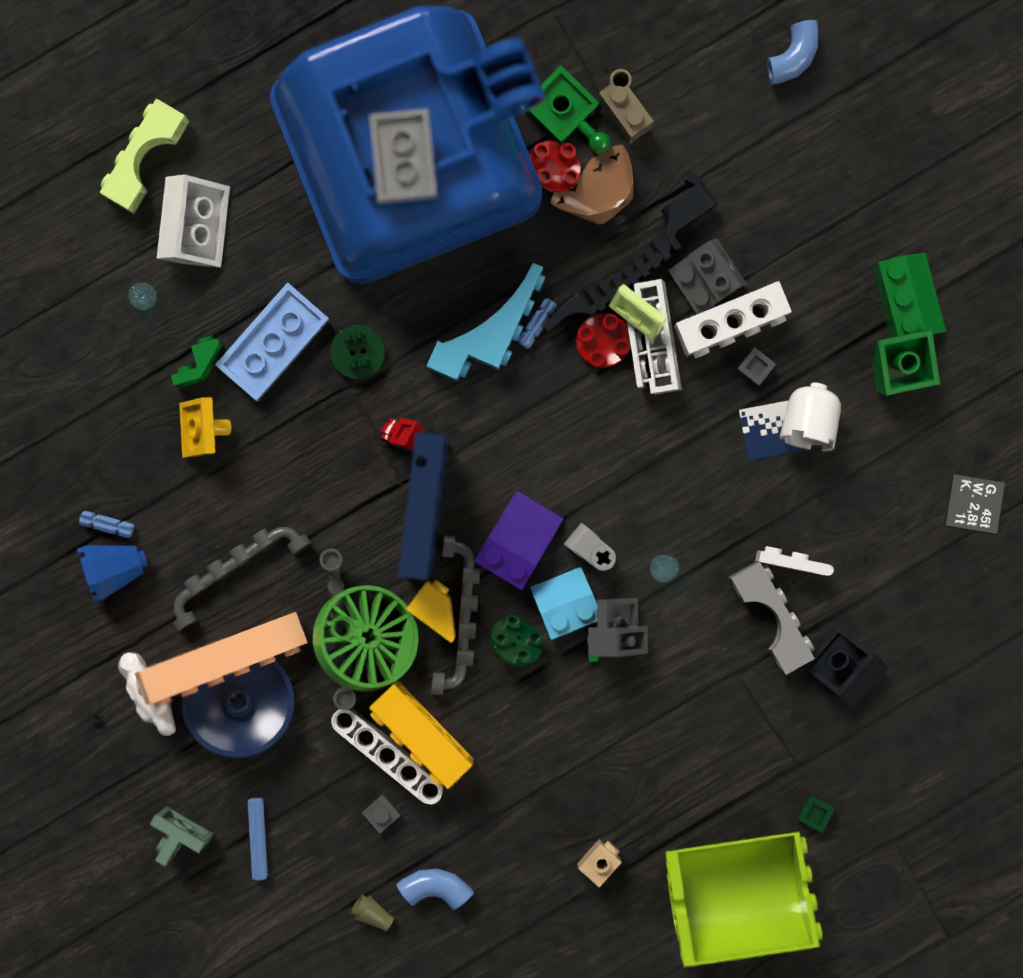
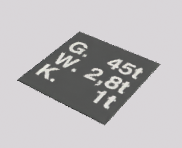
[946,474,1005,534]

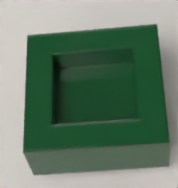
[796,794,835,833]

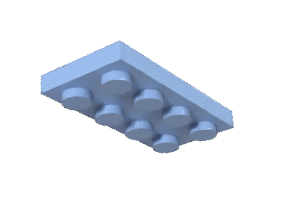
[215,282,330,402]

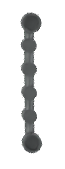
[173,527,312,633]
[431,535,480,695]
[320,548,357,710]

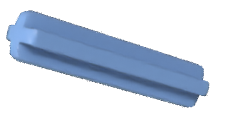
[248,797,268,880]

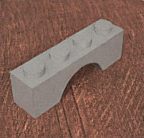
[728,561,815,675]

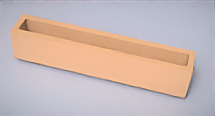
[134,612,307,707]

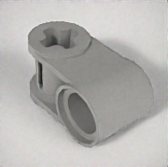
[564,523,616,571]

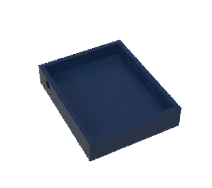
[398,432,449,580]

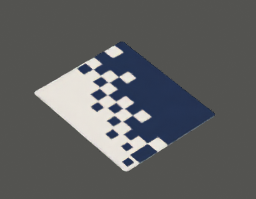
[739,401,808,461]

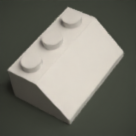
[157,174,230,267]

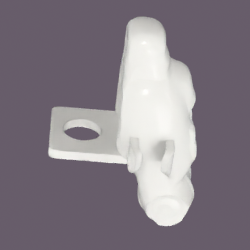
[118,652,176,736]

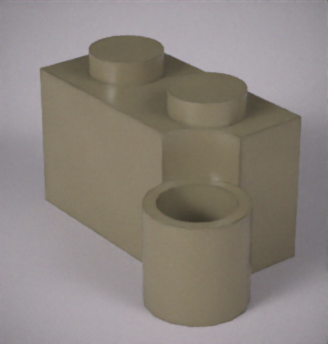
[598,69,654,144]

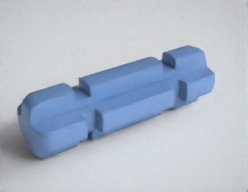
[518,298,557,348]
[79,511,134,538]

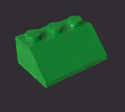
[872,253,946,338]

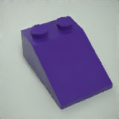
[474,491,563,590]

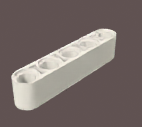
[331,708,443,804]

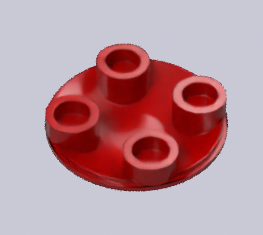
[529,141,581,192]
[576,313,631,368]

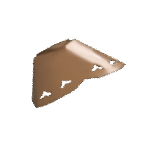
[551,145,633,225]

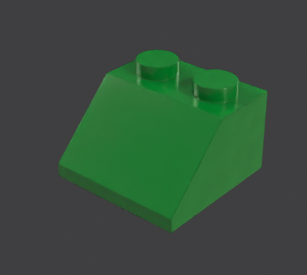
[873,329,940,395]

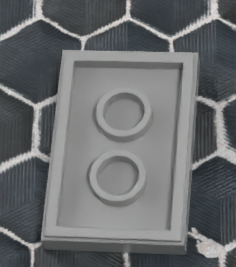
[369,109,437,204]

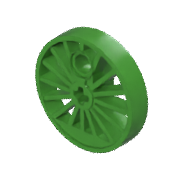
[313,585,419,692]

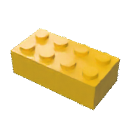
[370,680,473,789]

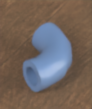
[767,20,818,85]
[397,869,474,910]

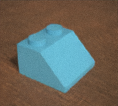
[530,567,598,640]

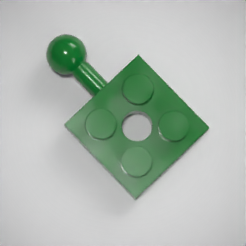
[528,65,611,154]

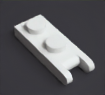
[755,546,834,576]

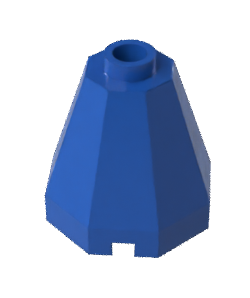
[77,545,148,602]

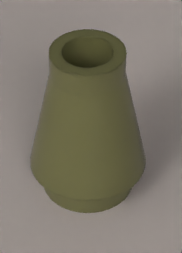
[351,894,394,931]

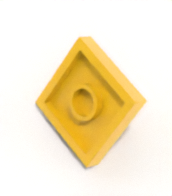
[179,398,231,458]

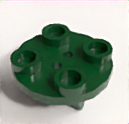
[331,325,385,379]
[489,615,543,668]

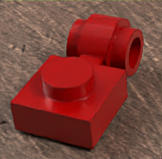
[380,418,425,451]

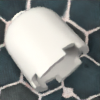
[779,383,841,451]

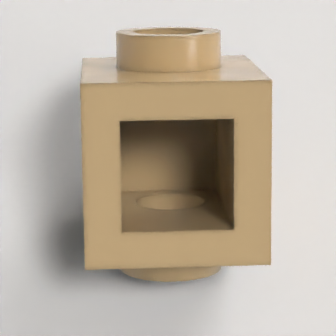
[577,839,621,887]

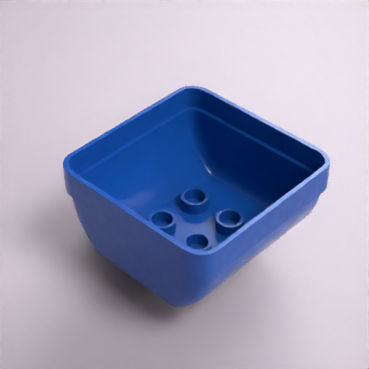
[270,6,545,284]

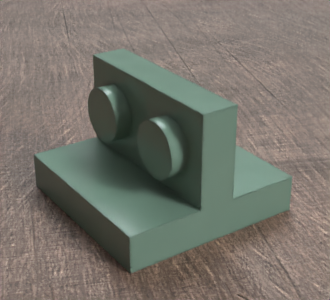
[150,806,214,866]

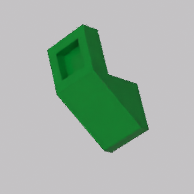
[171,336,224,388]

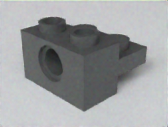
[668,238,747,314]
[587,598,648,657]

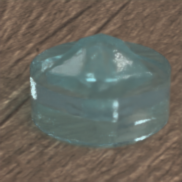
[128,282,157,310]
[650,554,679,582]

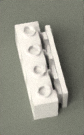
[627,279,682,395]
[674,281,792,358]

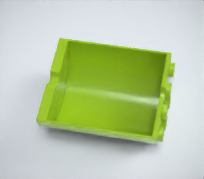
[665,832,822,967]

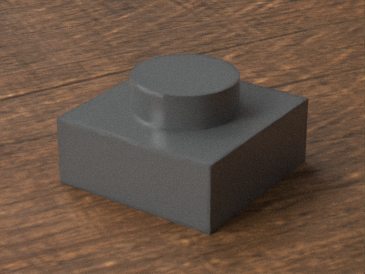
[736,347,776,386]
[362,793,401,833]

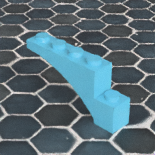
[427,263,546,382]

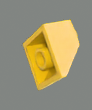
[407,580,456,642]

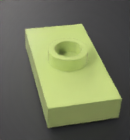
[609,284,667,340]

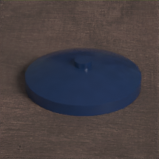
[182,661,294,759]

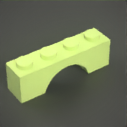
[100,99,190,214]

